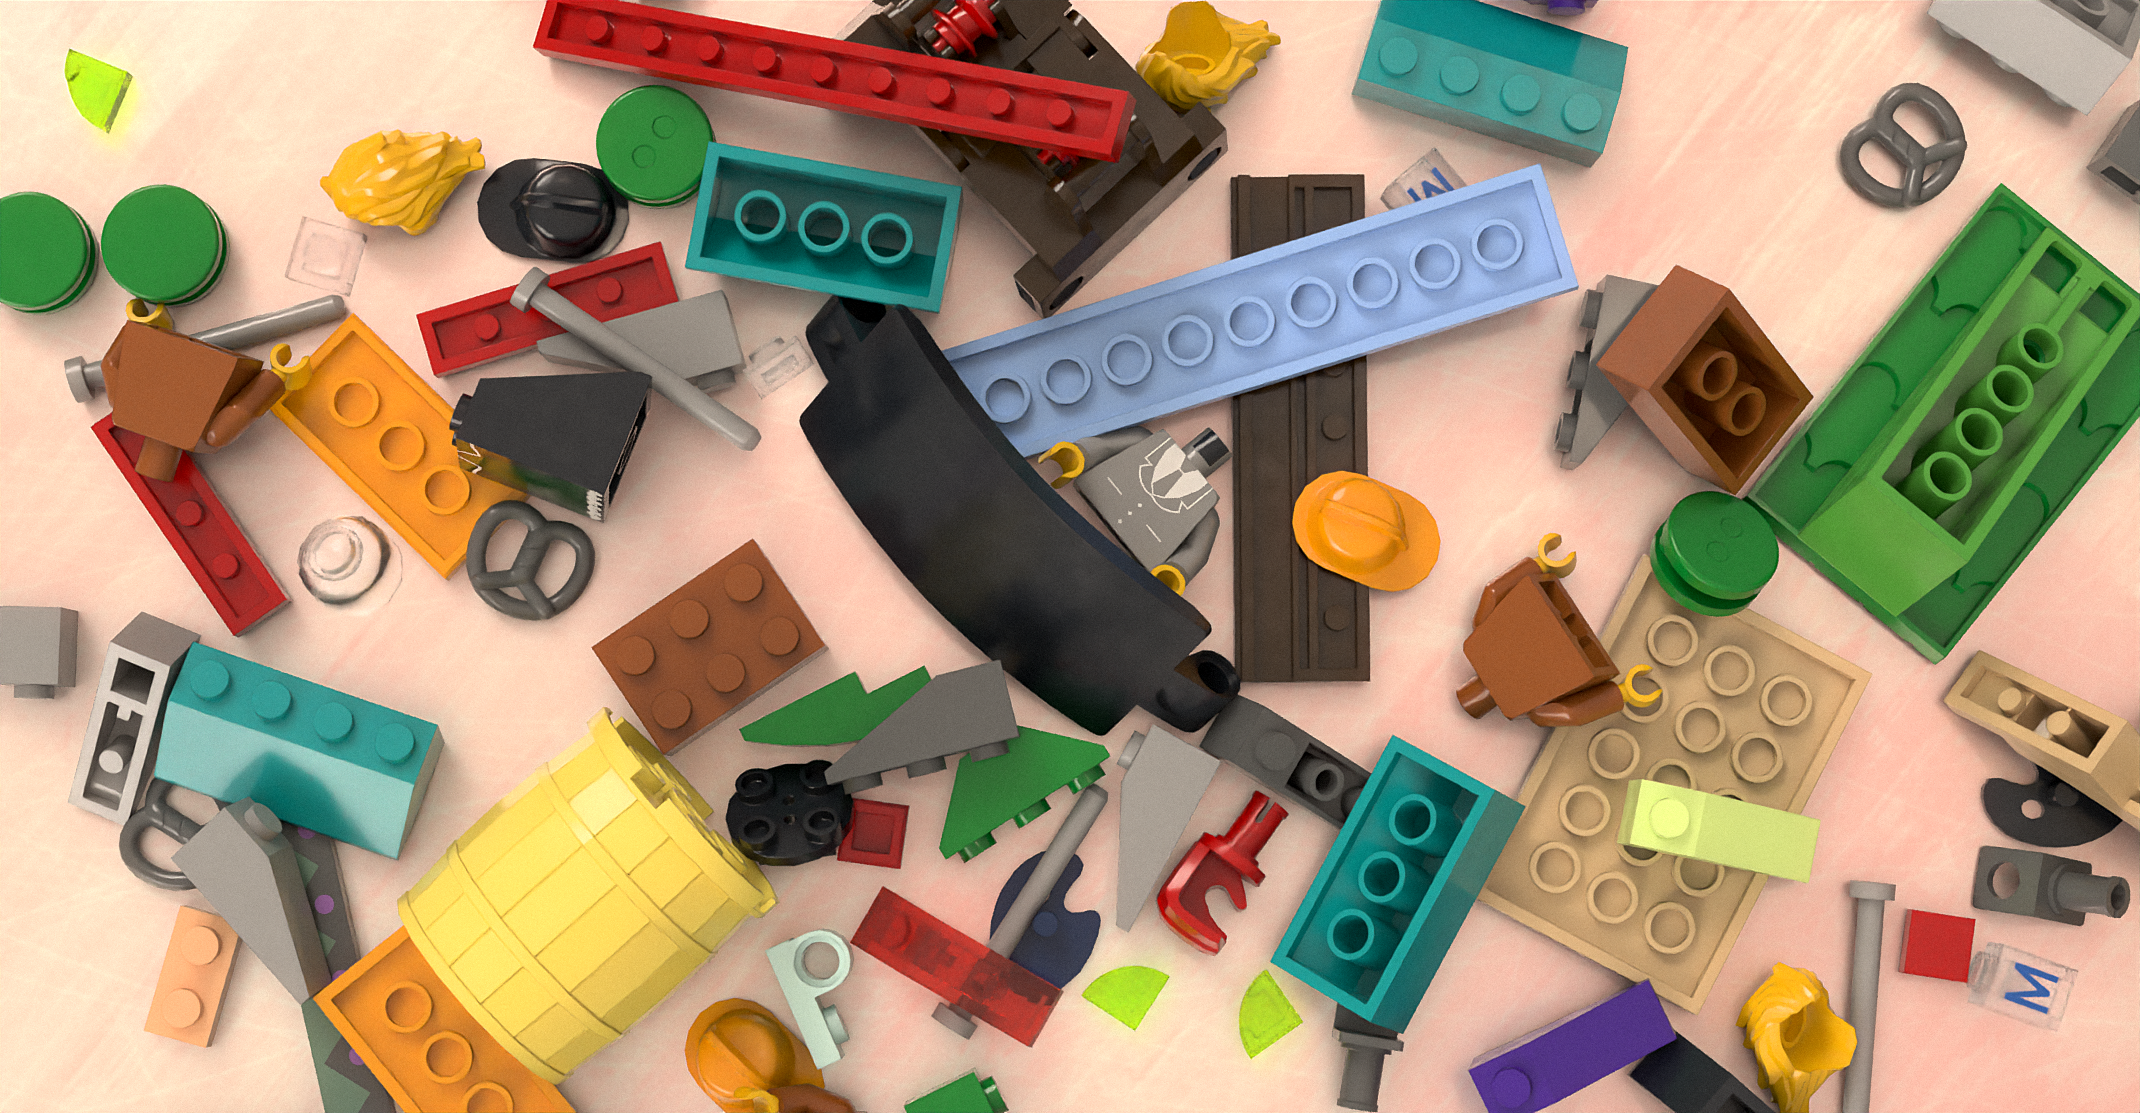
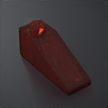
[850,886,1064,1048]

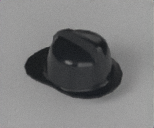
[477,158,629,263]

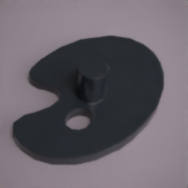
[1981,760,2123,848]

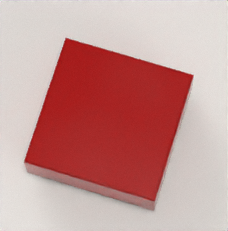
[837,798,910,869]
[1898,909,1976,983]

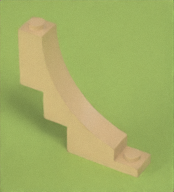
[1943,650,2140,831]

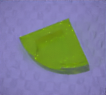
[64,48,133,134]
[1081,965,1170,1031]
[1238,968,1303,1059]

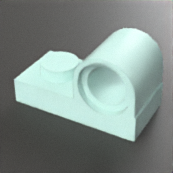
[765,929,854,1069]

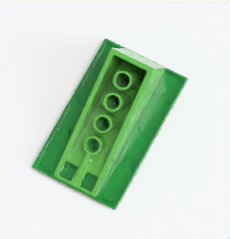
[1742,183,2140,665]

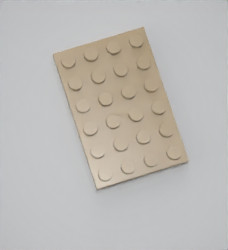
[1476,554,1873,1016]

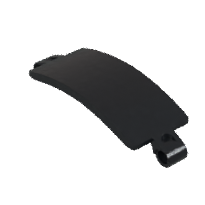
[799,295,1241,736]

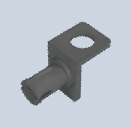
[1973,845,2130,926]
[1332,1002,1404,1112]

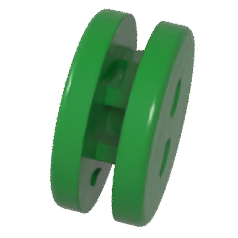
[596,85,717,209]
[101,184,230,308]
[0,191,99,315]
[1650,491,1779,617]

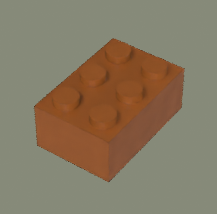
[1596,265,1814,496]
[591,538,829,756]

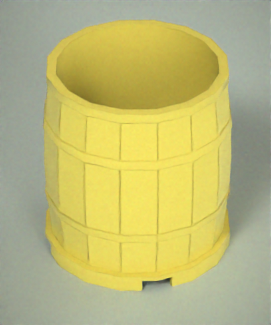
[397,707,780,1085]

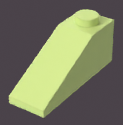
[1617,779,1821,883]

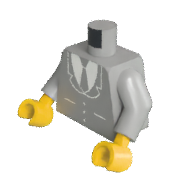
[1038,426,1232,596]

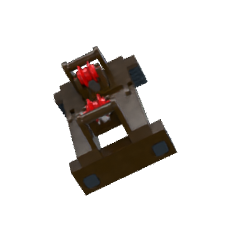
[832,0,1228,319]

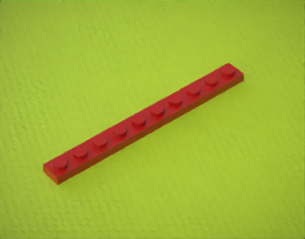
[533,0,1137,163]

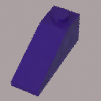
[1468,978,1677,1113]

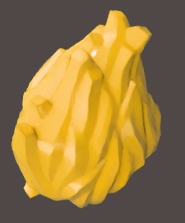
[1135,0,1281,115]
[320,129,486,236]
[1735,962,1857,1113]

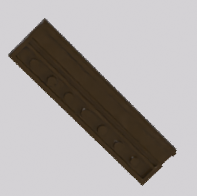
[1229,174,1370,683]

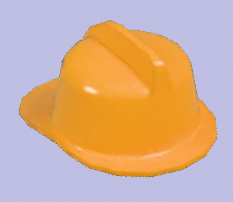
[1292,471,1441,592]
[684,998,825,1113]

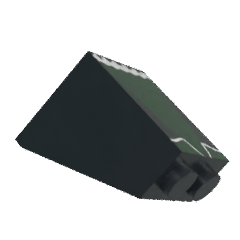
[449,372,652,523]

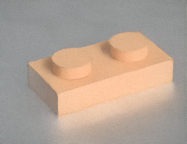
[144,905,243,1048]

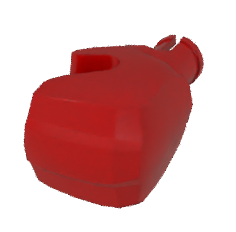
[1155,790,1289,956]

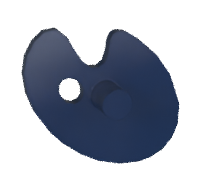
[989,851,1101,998]

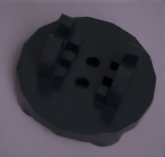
[725,760,855,866]

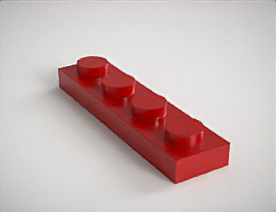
[416,241,680,378]
[90,412,292,637]

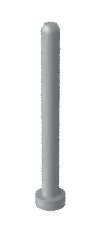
[510,267,762,451]
[64,294,347,403]
[931,783,1108,1040]
[1842,880,1896,1113]

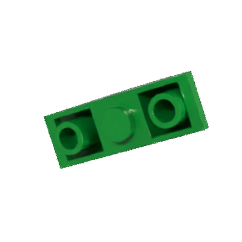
[939,725,1110,863]

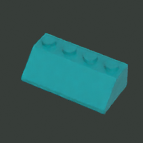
[1351,0,1628,168]
[685,141,964,314]
[154,642,445,861]
[1270,735,1526,1034]

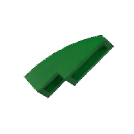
[739,666,932,747]

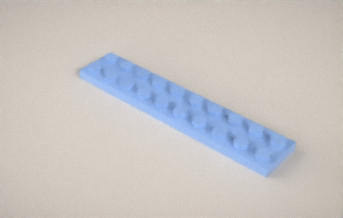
[942,163,1579,460]

